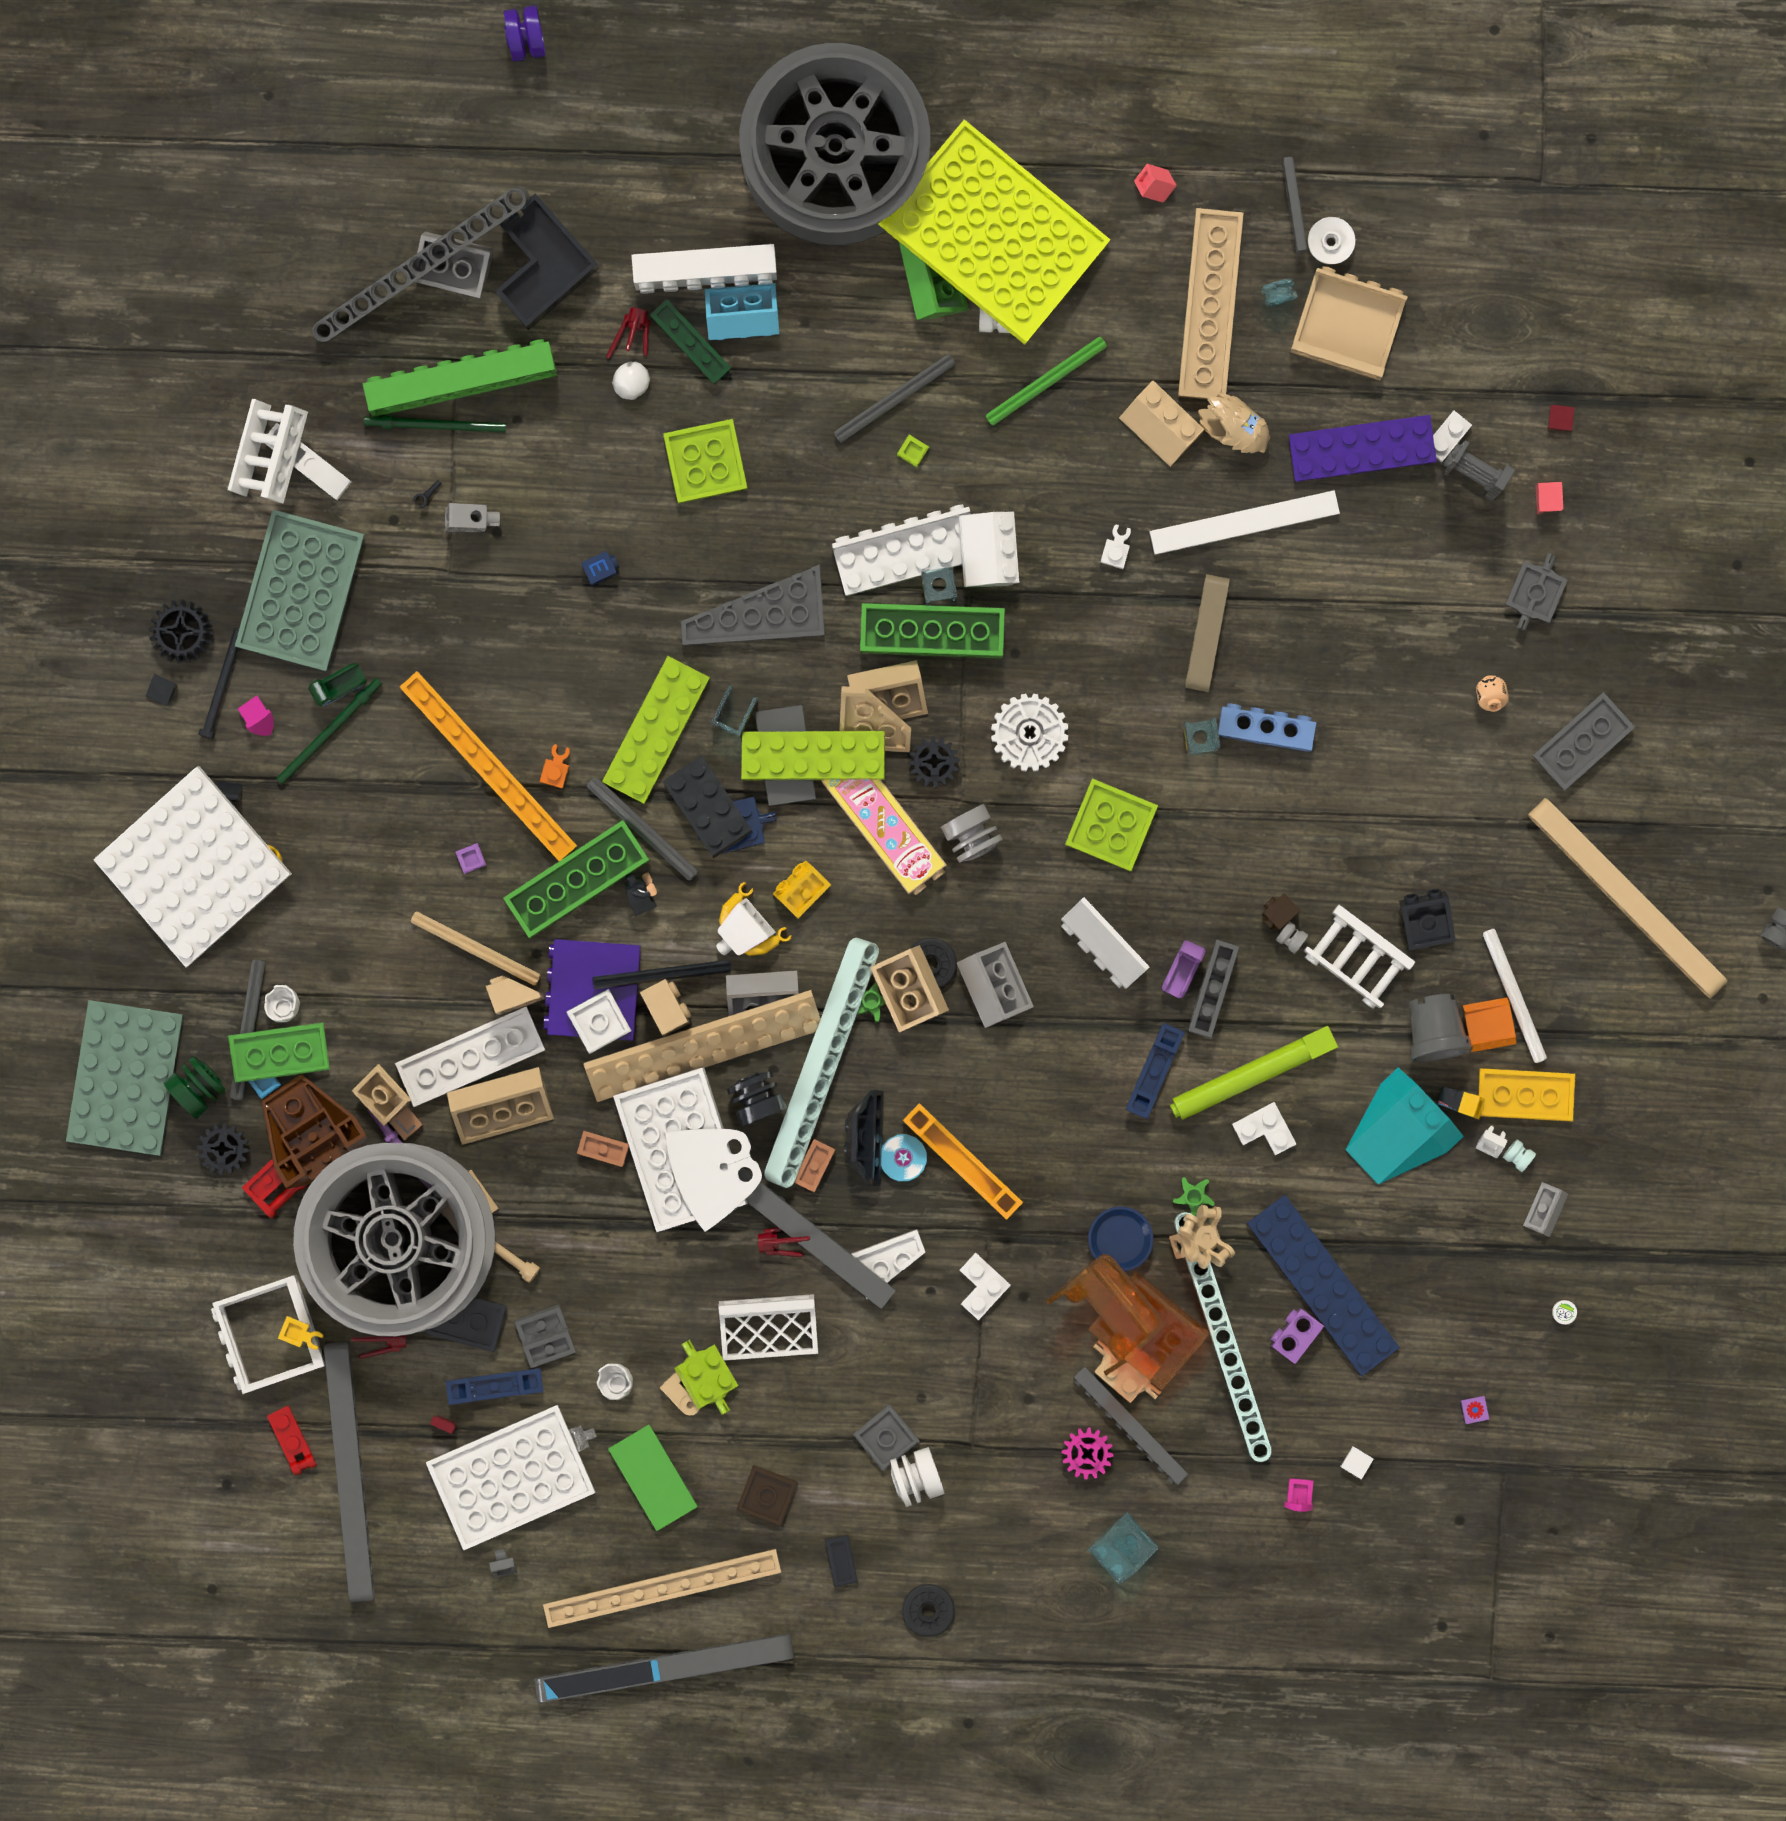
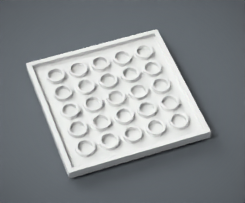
[94,766,292,967]

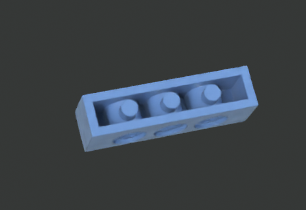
[1218,704,1316,752]

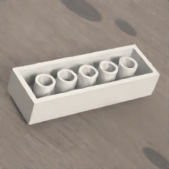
[632,244,777,294]

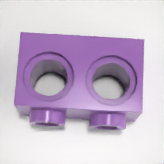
[1271,1308,1324,1364]

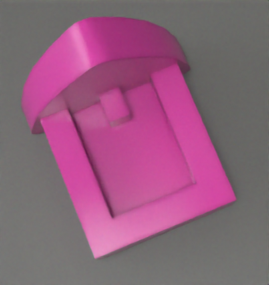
[238,696,274,736]
[1284,1478,1313,1512]

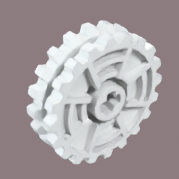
[991,694,1068,772]

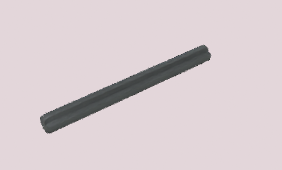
[834,354,955,443]
[587,777,698,881]
[230,959,265,1100]

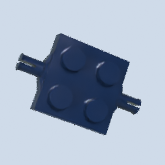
[697,797,777,854]

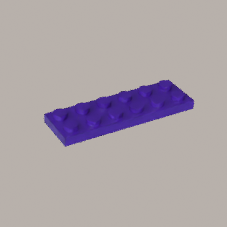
[1289,415,1437,482]

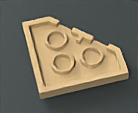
[840,686,911,752]

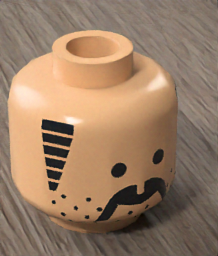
[1476,675,1509,712]

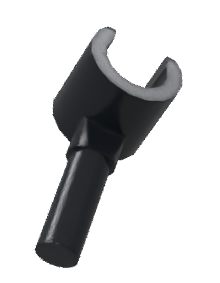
[413,480,442,508]

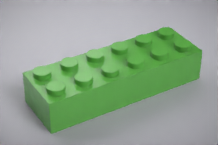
[860,603,1005,658]
[503,820,650,939]

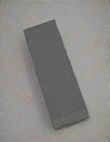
[1282,157,1307,255]

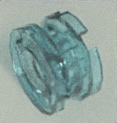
[1261,278,1298,307]

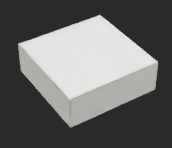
[1340,1446,1373,1479]

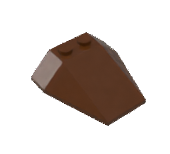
[261,1074,367,1189]

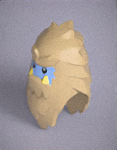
[1198,393,1270,453]

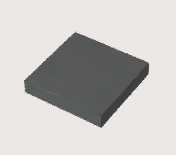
[853,1404,920,1471]

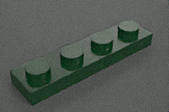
[650,299,731,385]

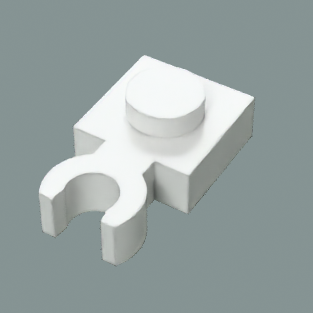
[1100,525,1131,569]

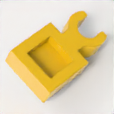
[278,1316,324,1350]

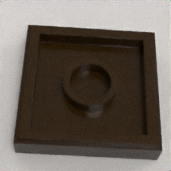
[736,1465,798,1527]

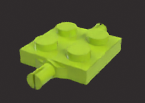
[674,1340,738,1415]

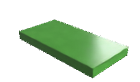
[228,1023,330,1083]
[608,1424,698,1531]

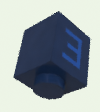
[581,551,619,587]

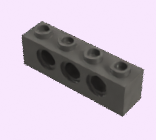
[1187,940,1239,1038]

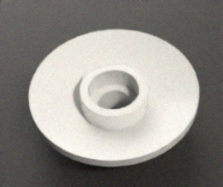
[1308,217,1355,264]

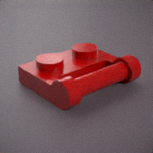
[242,1159,306,1219]

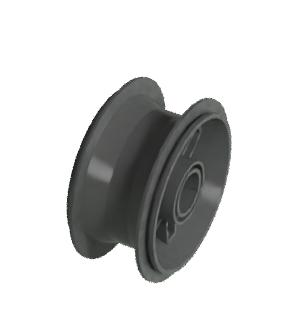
[739,43,930,245]

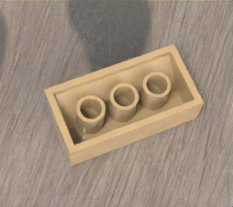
[447,1067,554,1145]

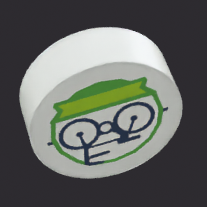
[1552,1300,1577,1324]

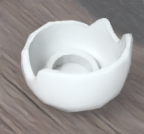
[612,361,650,400]
[264,985,300,1022]
[597,1363,633,1400]

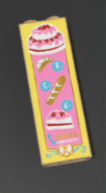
[822,780,946,895]

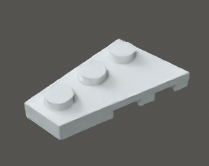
[851,1229,925,1299]

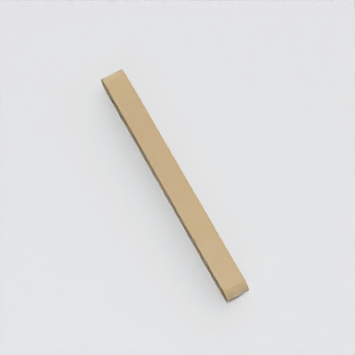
[1528,798,1728,999]

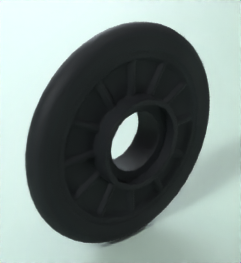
[910,938,957,988]
[902,1584,955,1637]

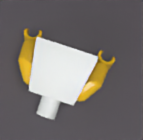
[716,883,791,956]

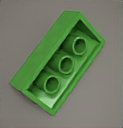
[899,242,969,320]

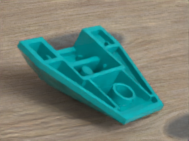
[1345,1067,1464,1184]

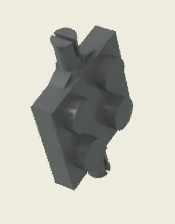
[1505,553,1568,631]

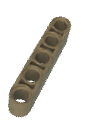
[1185,574,1230,692]

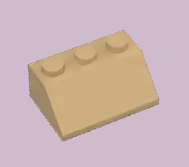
[1119,381,1204,467]
[847,660,928,719]
[486,976,545,1015]

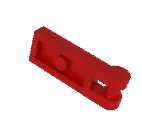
[267,1405,317,1476]

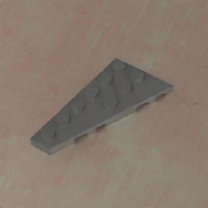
[681,564,825,646]

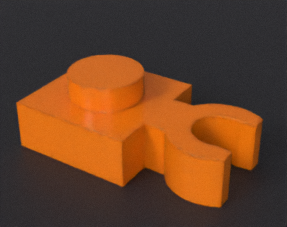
[540,744,570,789]

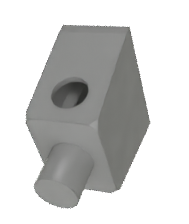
[445,503,500,532]

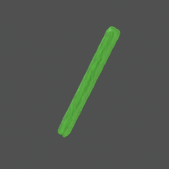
[986,337,1107,425]

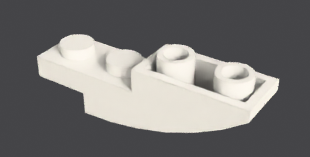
[266,423,352,501]

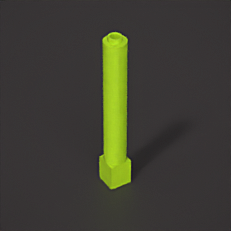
[1170,1026,1338,1120]

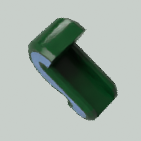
[308,663,367,707]

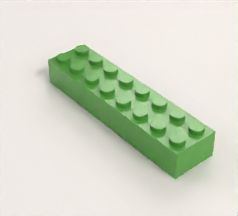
[363,339,558,417]

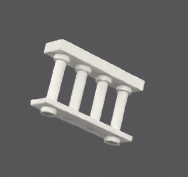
[228,399,308,503]
[1304,905,1415,1009]

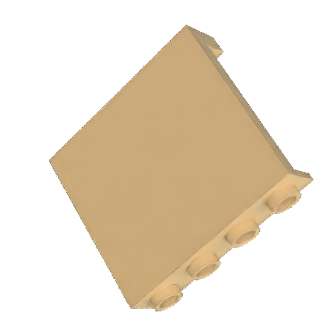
[1290,266,1408,381]

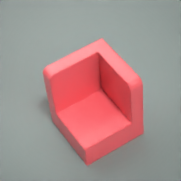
[1134,164,1177,202]
[1535,482,1563,514]

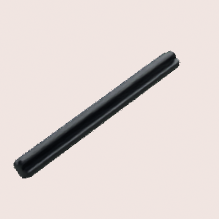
[592,960,731,989]

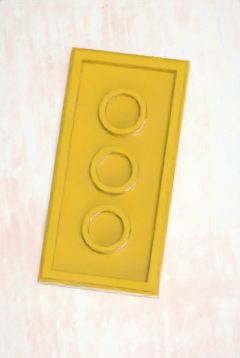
[1478,1069,1575,1121]

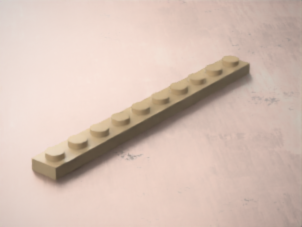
[543,1549,781,1628]

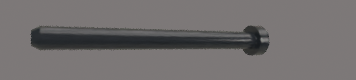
[198,628,240,739]

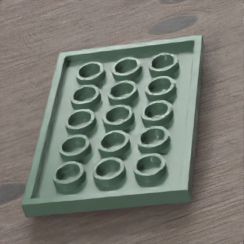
[235,510,365,672]
[66,1000,184,1156]

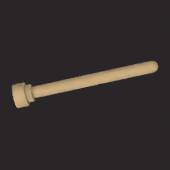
[442,1212,540,1283]

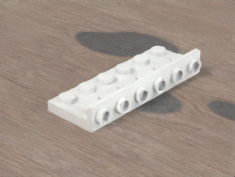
[832,504,971,596]

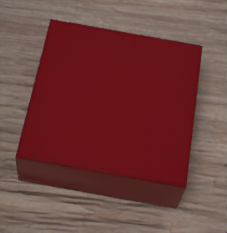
[1548,405,1575,432]
[430,1415,457,1434]

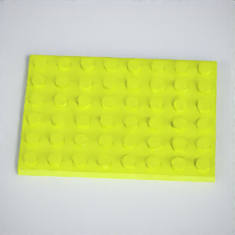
[877,120,1110,345]

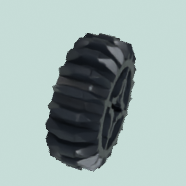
[149,599,213,664]

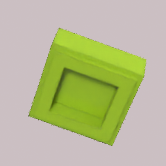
[897,435,929,468]

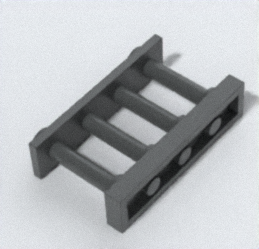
[1443,440,1515,502]

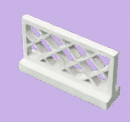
[719,1294,818,1360]

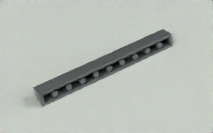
[1074,1366,1188,1485]

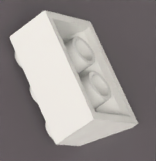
[959,512,1019,587]

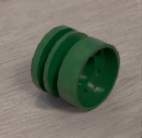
[163,1055,227,1119]

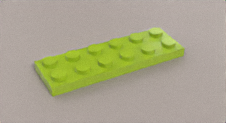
[602,656,710,804]
[741,731,885,780]

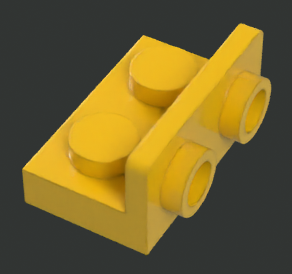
[773,861,831,918]

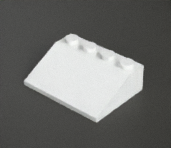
[1061,897,1149,989]

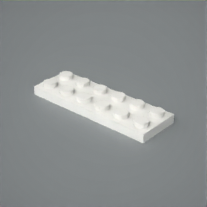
[395,1007,545,1107]

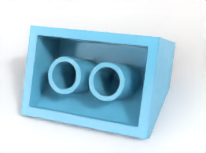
[705,283,779,340]

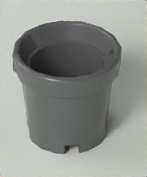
[1409,994,1473,1062]

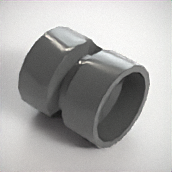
[1760,907,1786,952]

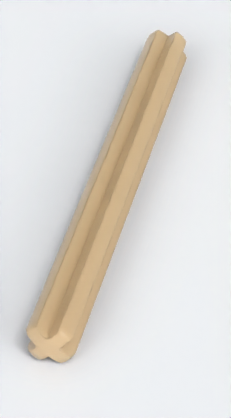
[411,912,541,985]

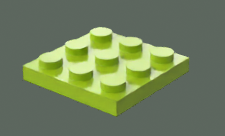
[663,419,747,504]
[1065,779,1158,872]

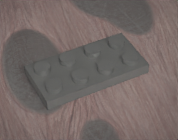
[1532,692,1635,791]

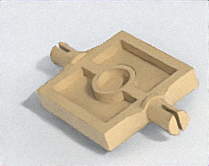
[1093,1336,1161,1403]

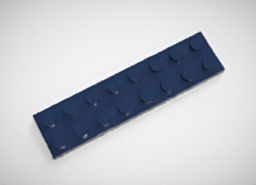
[1247,1195,1400,1376]

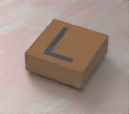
[389,1107,423,1140]

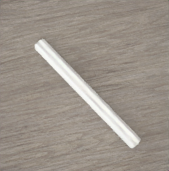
[1483,929,1547,1063]

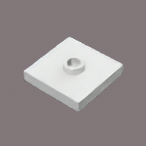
[567,989,631,1054]

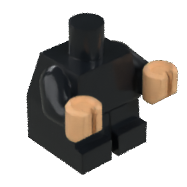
[624,872,657,916]

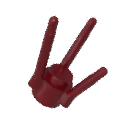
[606,307,650,359]
[758,1226,810,1257]
[351,1335,406,1359]

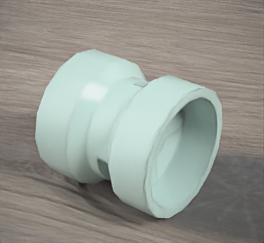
[1503,1139,1536,1172]

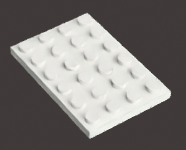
[613,1067,748,1232]
[426,1405,596,1550]

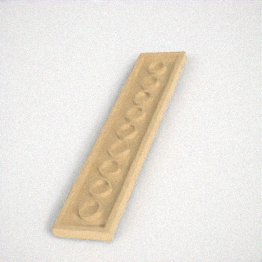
[584,990,821,1102]

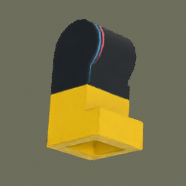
[1436,1086,1485,1119]

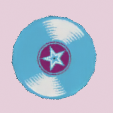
[881,1134,927,1181]

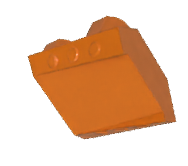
[1463,997,1516,1052]

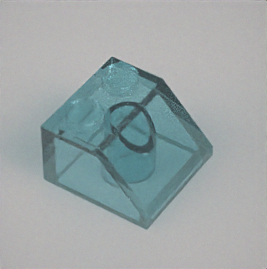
[1088,1512,1159,1585]

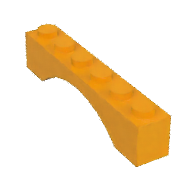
[903,1103,1023,1220]

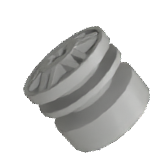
[940,804,1003,863]

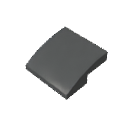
[514,1304,576,1368]

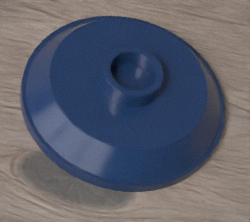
[1088,1206,1153,1272]

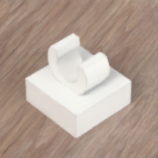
[1476,1126,1507,1158]

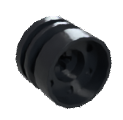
[726,1071,787,1127]

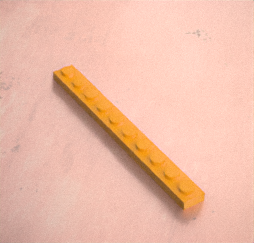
[400,671,577,861]

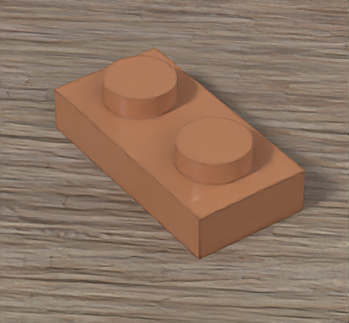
[577,1131,629,1167]
[794,1139,835,1192]

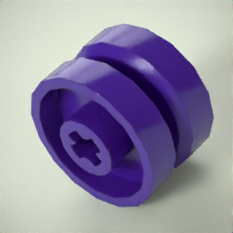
[504,5,546,62]

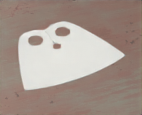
[665,1129,762,1232]

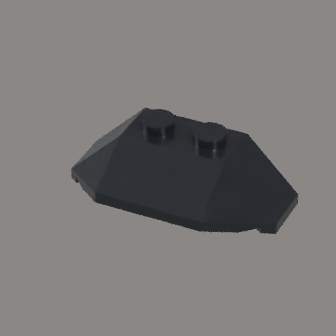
[844,1090,884,1186]

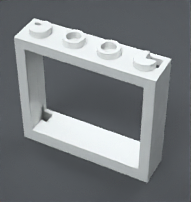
[211,1275,326,1394]

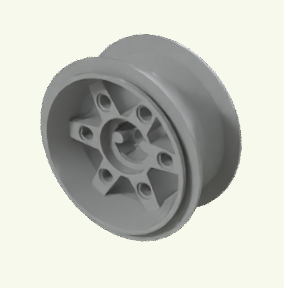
[293,1143,495,1336]

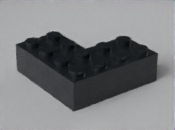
[495,193,599,330]

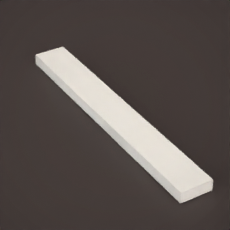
[1149,490,1340,555]

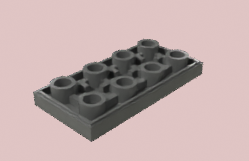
[755,705,816,806]

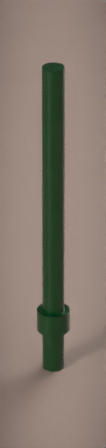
[363,415,506,433]
[276,677,383,785]

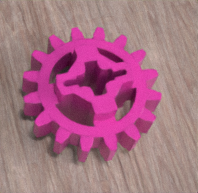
[1061,1427,1113,1480]

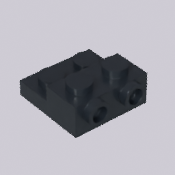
[1399,889,1456,951]

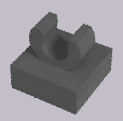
[489,1549,518,1578]

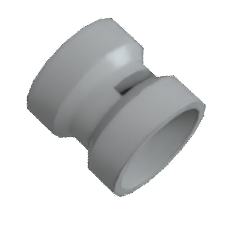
[1275,921,1308,954]

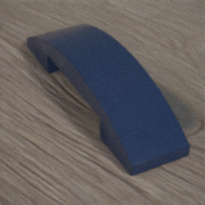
[1125,1023,1185,1119]
[445,1368,543,1405]

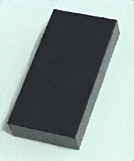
[825,1535,858,1587]

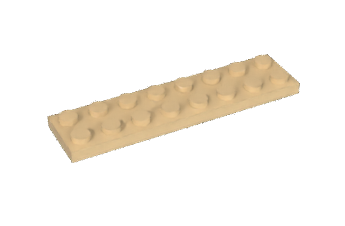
[1178,208,1243,400]

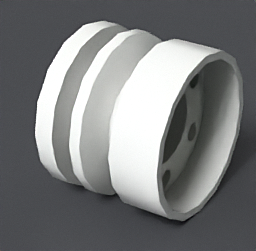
[890,1447,945,1507]

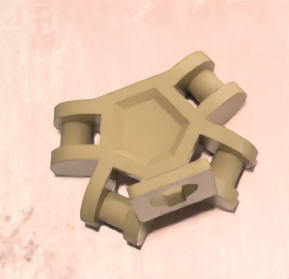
[1169,1205,1235,1269]

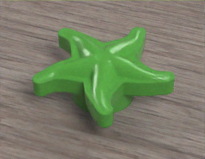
[856,982,886,1022]
[1173,1177,1214,1216]

